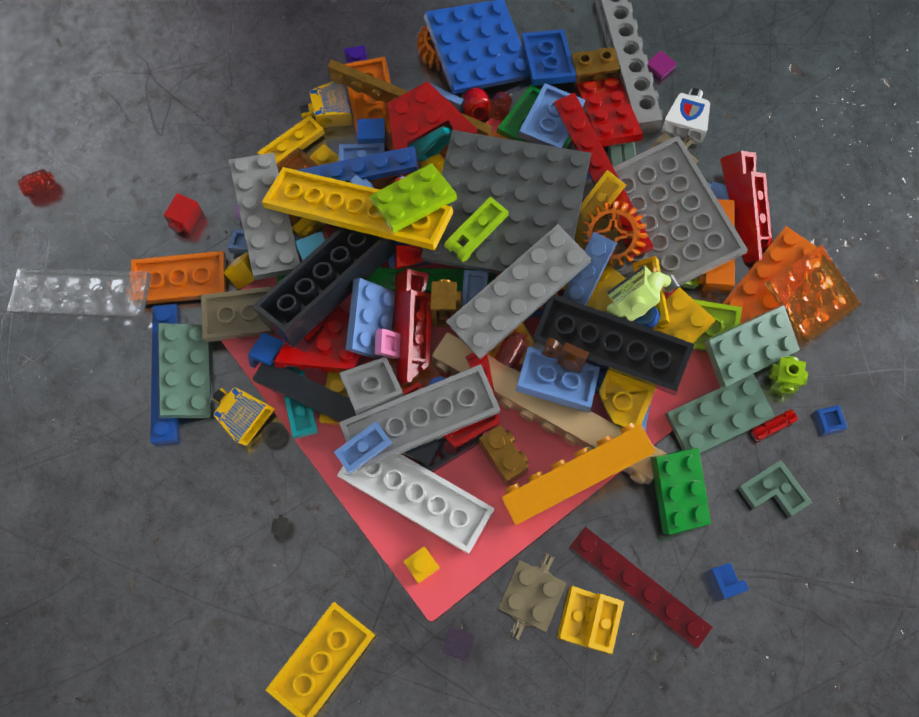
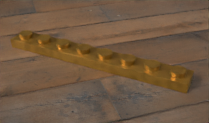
[327,59,492,136]

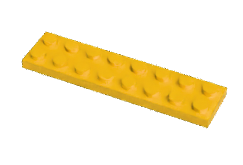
[262,167,453,251]

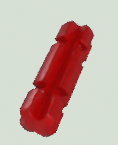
[750,409,798,441]

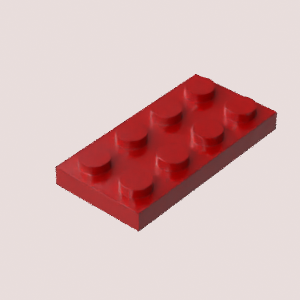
[576,77,643,147]

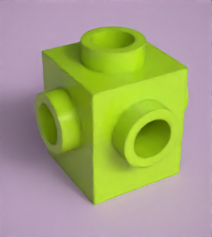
[769,356,808,394]

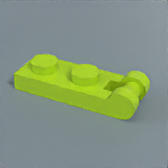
[444,197,509,262]

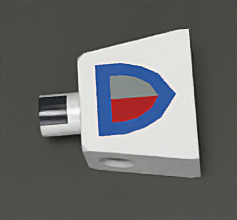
[661,88,710,144]

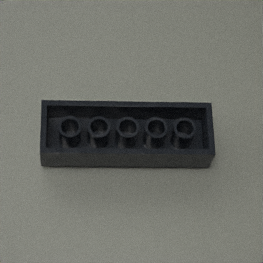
[253,227,395,347]
[533,294,695,396]

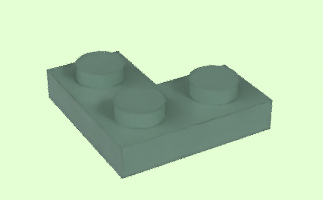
[738,460,812,517]

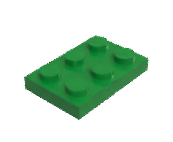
[651,448,711,535]

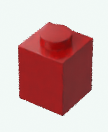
[163,193,203,234]

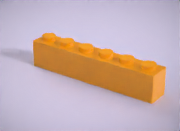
[502,423,656,525]

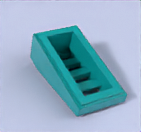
[408,127,454,161]

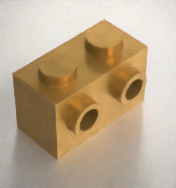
[571,47,620,88]
[431,279,462,327]
[479,425,529,487]

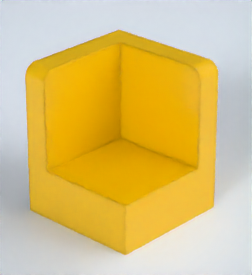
[223,252,254,289]

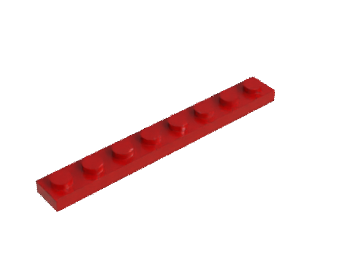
[554,92,654,258]

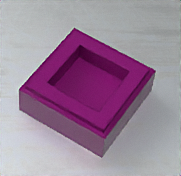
[647,50,677,80]

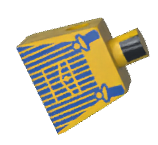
[299,81,353,128]
[213,387,275,446]

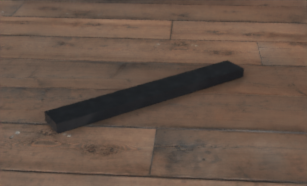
[252,362,440,466]

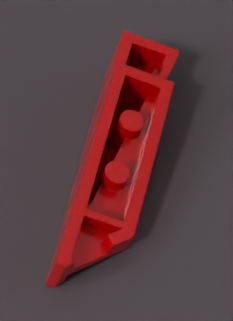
[720,151,772,263]
[394,269,431,385]

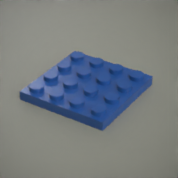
[423,0,530,94]

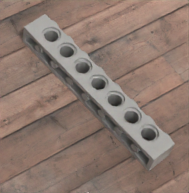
[595,0,664,134]

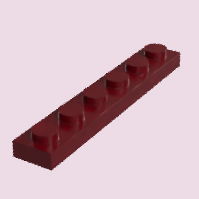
[569,526,713,649]

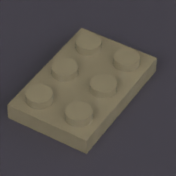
[201,286,276,342]

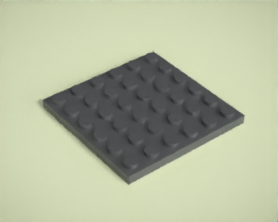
[421,130,591,286]

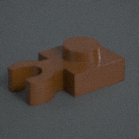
[542,337,589,374]

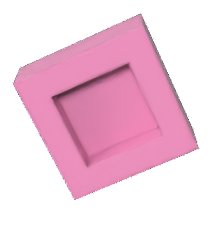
[375,329,401,359]

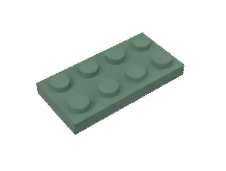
[704,305,800,387]
[158,323,211,418]
[665,374,775,453]

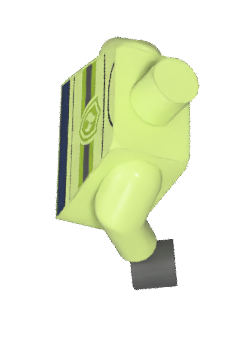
[606,265,680,322]

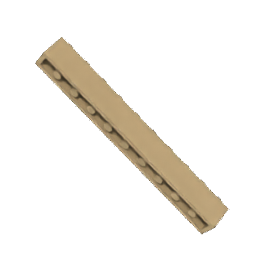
[432,332,666,485]

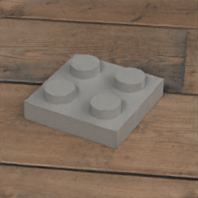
[339,357,404,415]

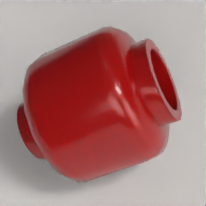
[461,88,492,121]

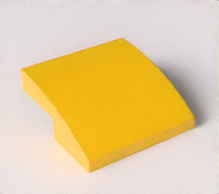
[556,586,624,654]

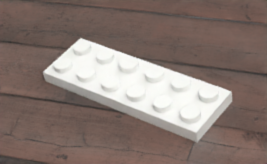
[337,454,495,555]

